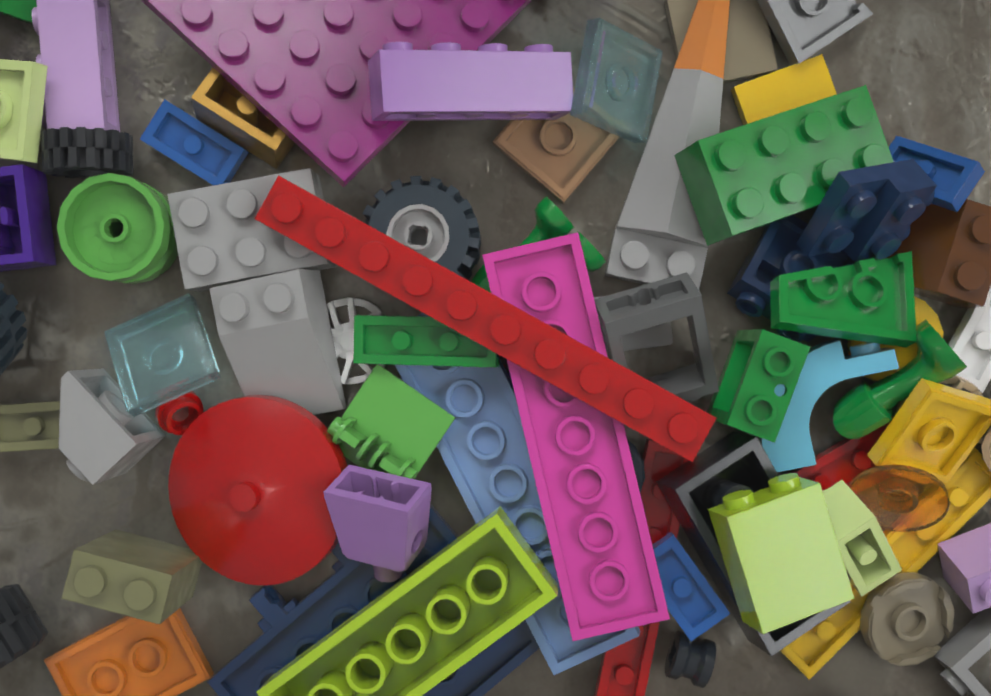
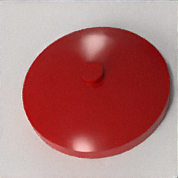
[168,395,348,585]

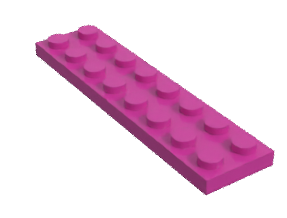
[482,232,670,641]

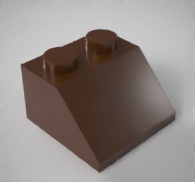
[879,199,991,308]

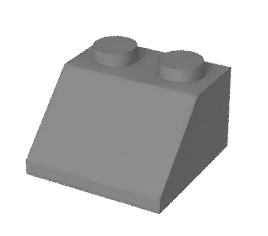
[59,368,166,485]

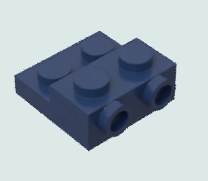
[796,159,937,263]
[727,215,857,342]

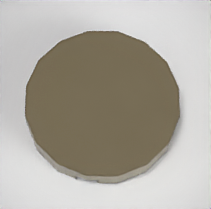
[860,572,955,667]

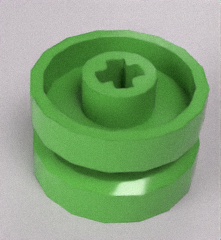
[57,173,178,284]

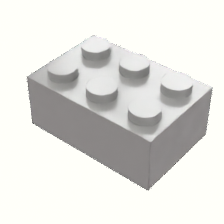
[167,168,336,292]

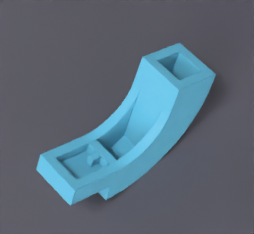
[759,339,899,472]

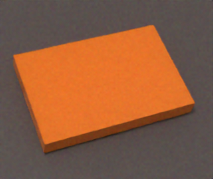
[44,608,214,696]

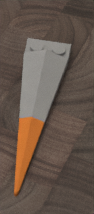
[604,0,730,290]

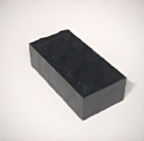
[656,431,850,656]

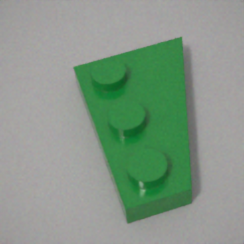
[770,251,917,348]

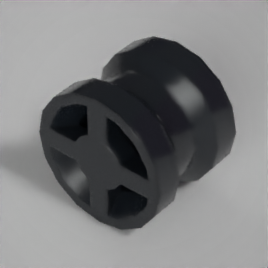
[665,630,717,688]

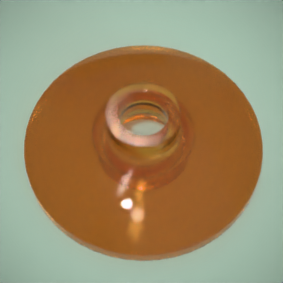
[849,465,950,532]

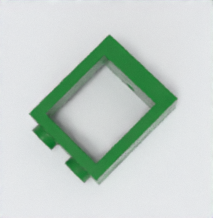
[707,329,810,443]

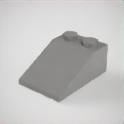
[209,269,346,415]

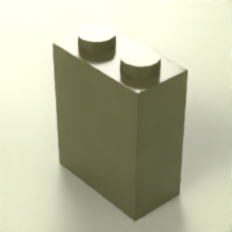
[61,529,202,624]

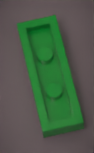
[353,315,499,368]

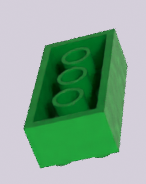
[674,85,894,246]

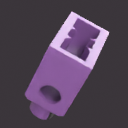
[324,465,432,582]

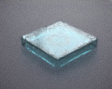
[570,18,663,143]
[104,293,221,417]

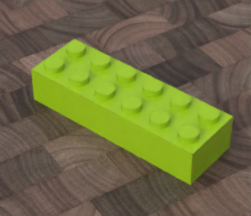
[256,506,558,696]

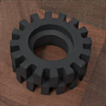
[41,127,133,179]

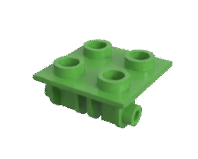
[327,364,456,479]

